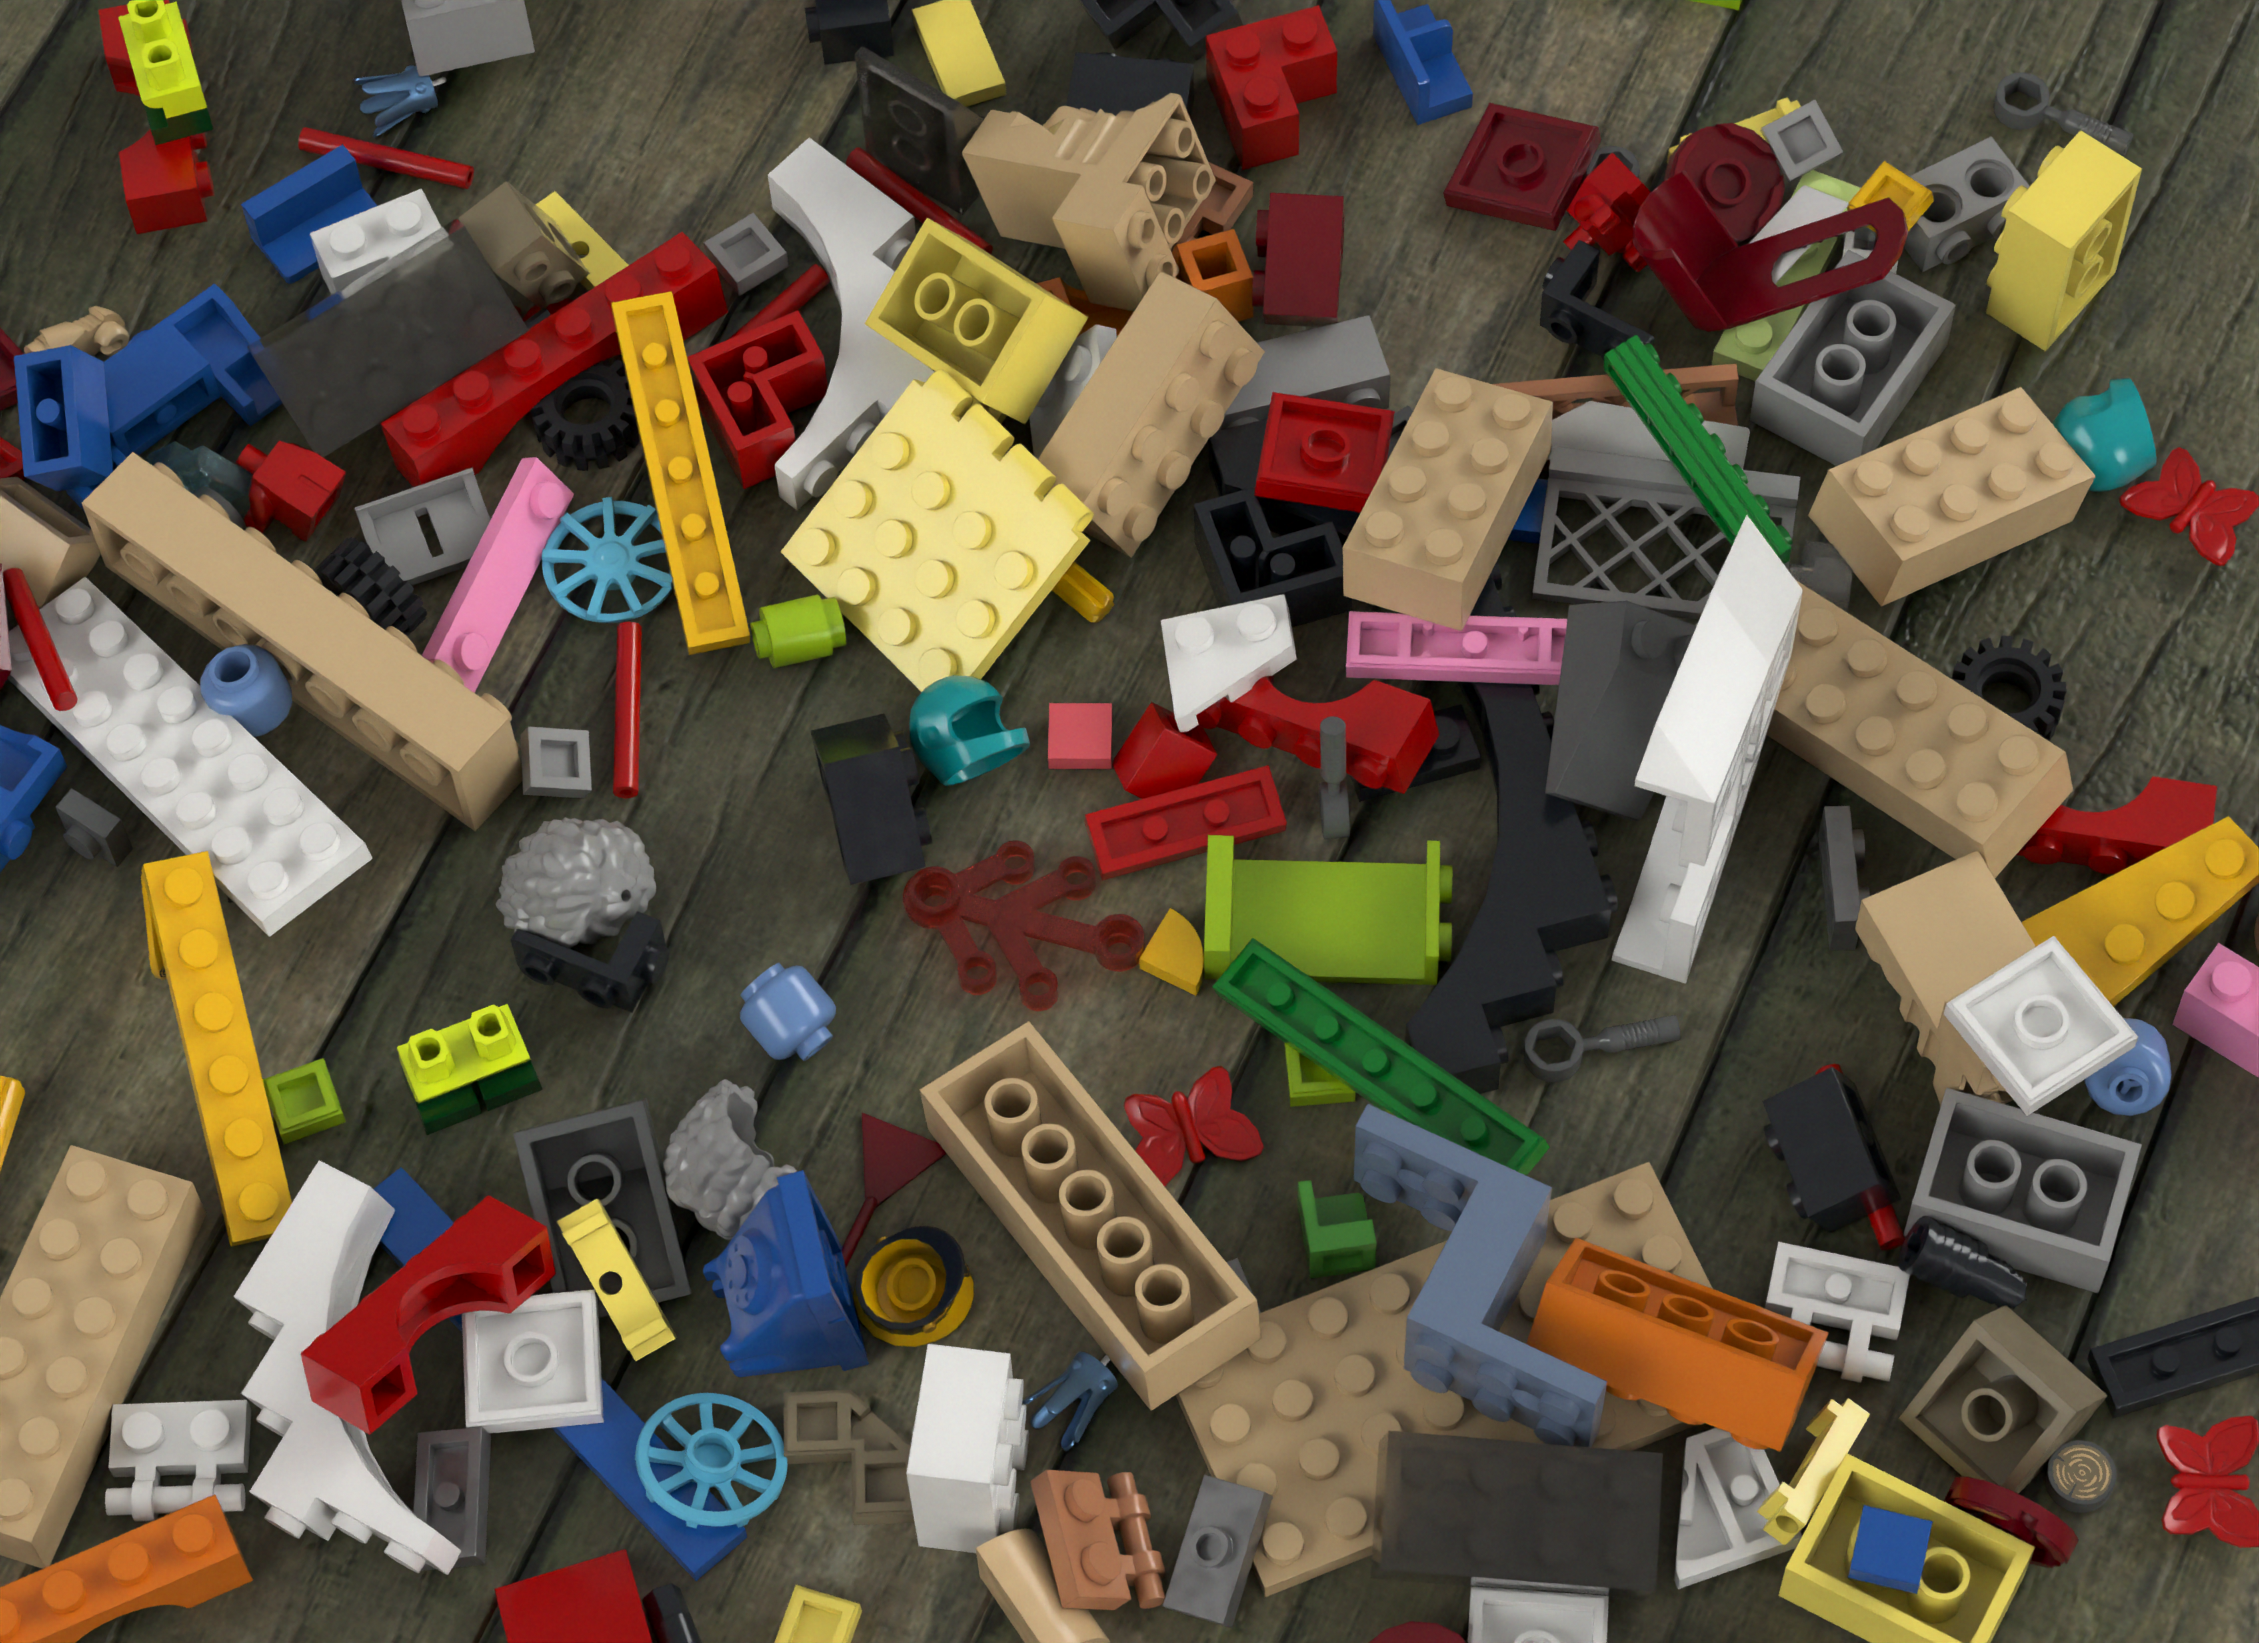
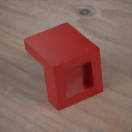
[1112,702,1217,799]

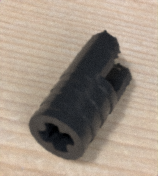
[1899,1216,2027,1309]

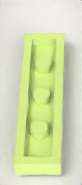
[1712,170,1861,381]

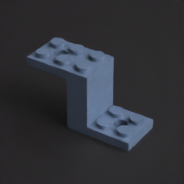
[1354,1104,1607,1455]

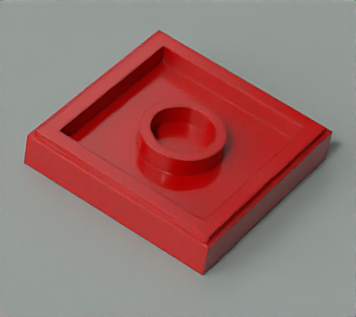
[1254,392,1395,512]

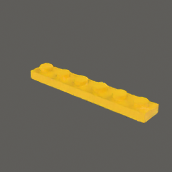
[611,291,750,655]
[141,851,292,1247]

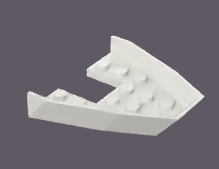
[1612,515,1803,984]

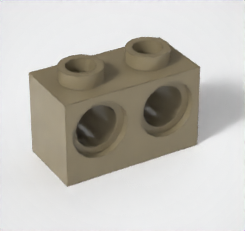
[458,181,590,309]

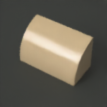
[0,477,101,608]
[976,1529,1110,1643]

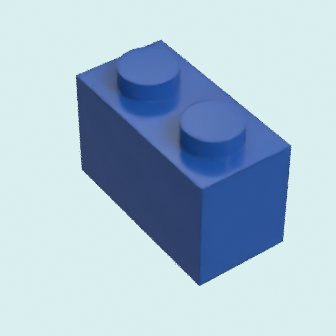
[14,345,113,491]

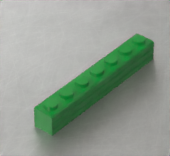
[1603,335,1793,564]

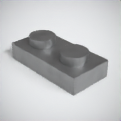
[1818,806,1870,951]
[414,1427,491,1571]

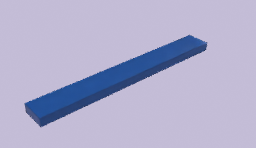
[374,1167,747,1581]

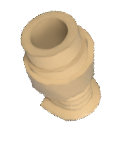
[24,306,129,357]

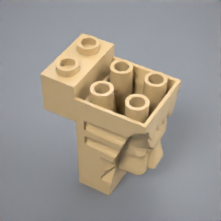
[961,93,1216,311]
[1855,850,2036,1107]

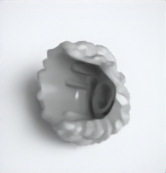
[496,817,656,949]
[663,1079,797,1240]

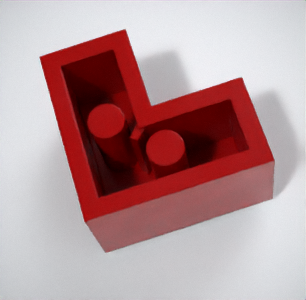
[1206,5,1337,170]
[687,310,828,489]

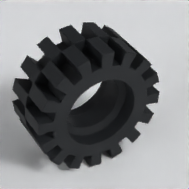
[531,359,640,471]
[313,537,427,637]
[1951,636,2067,741]

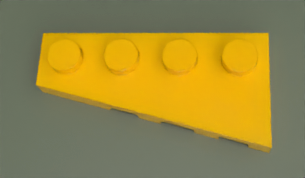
[2021,816,2259,1007]

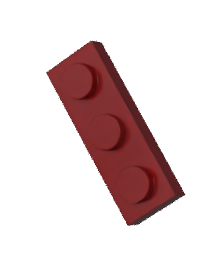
[1084,765,1287,881]

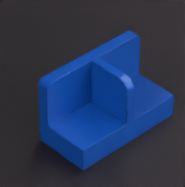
[1373,0,1473,125]

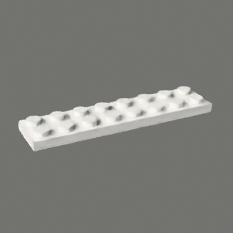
[7,577,373,937]

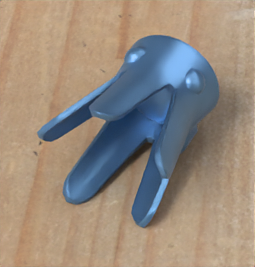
[353,65,446,138]
[1022,1352,1118,1451]

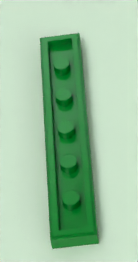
[1212,938,1550,1176]

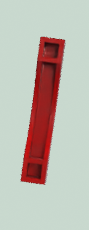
[380,232,728,487]

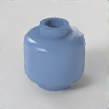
[200,644,292,737]
[740,963,836,1061]
[2084,1018,2172,1116]

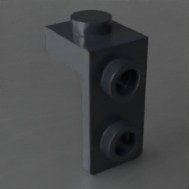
[1540,240,1655,360]
[510,911,670,1013]

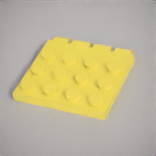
[781,369,1094,692]

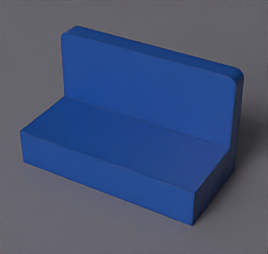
[241,144,377,284]

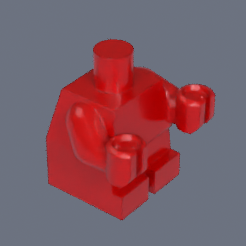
[1562,152,1651,272]
[236,440,346,542]

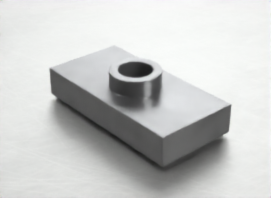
[1163,1475,1273,1628]

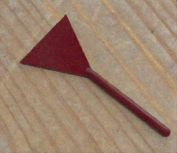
[842,1113,947,1268]

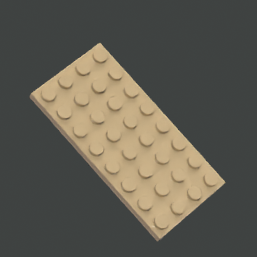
[1176,1162,1713,1597]

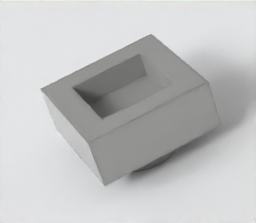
[1760,100,1843,183]
[703,213,789,296]
[520,727,592,798]

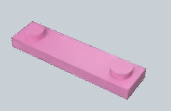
[422,457,574,693]
[1346,611,1567,685]

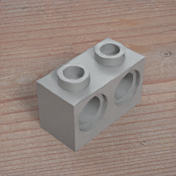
[1904,136,2030,272]

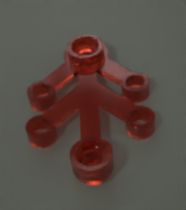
[903,840,1145,1011]

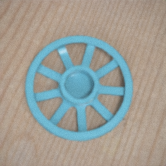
[542,497,674,623]
[635,1393,788,1528]

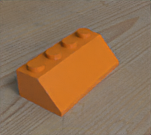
[1526,1238,1829,1452]

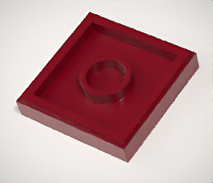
[1443,103,1601,231]

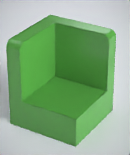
[1297,1180,1377,1279]

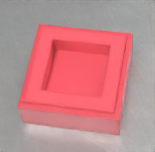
[1048,703,1113,769]

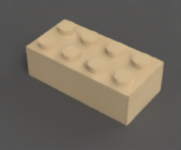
[1038,271,1265,558]
[1343,368,1553,631]
[1808,387,2096,607]

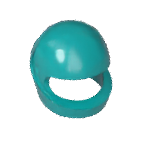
[2053,378,2157,492]
[909,675,1030,786]

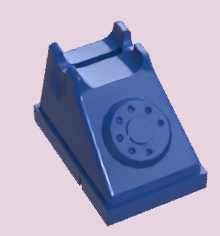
[703,1170,869,1377]

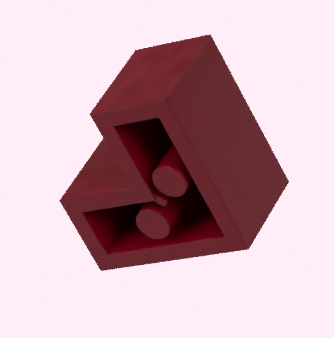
[1252,192,1345,327]

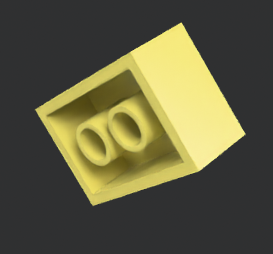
[1986,130,2142,352]
[864,218,1089,424]
[1778,1453,2035,1643]

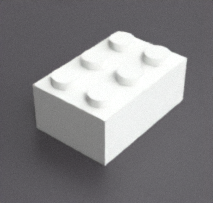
[906,1344,1029,1553]

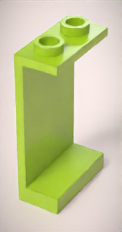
[1204,835,1453,985]

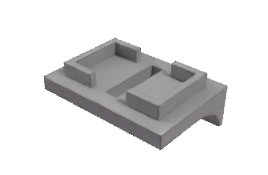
[355,468,491,586]

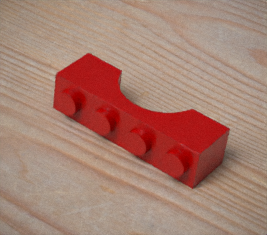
[98,0,214,234]
[1196,675,1440,794]
[2016,776,2217,874]
[300,1195,556,1435]

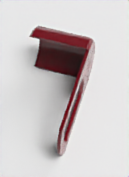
[1632,171,1908,332]

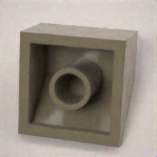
[1899,1305,2108,1494]

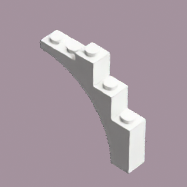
[768,138,934,511]
[234,1160,461,1575]

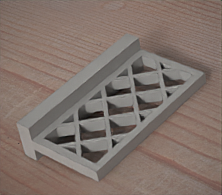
[1532,446,1800,620]

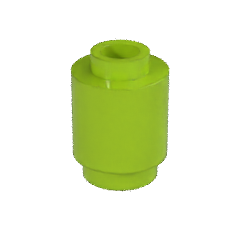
[750,594,846,668]

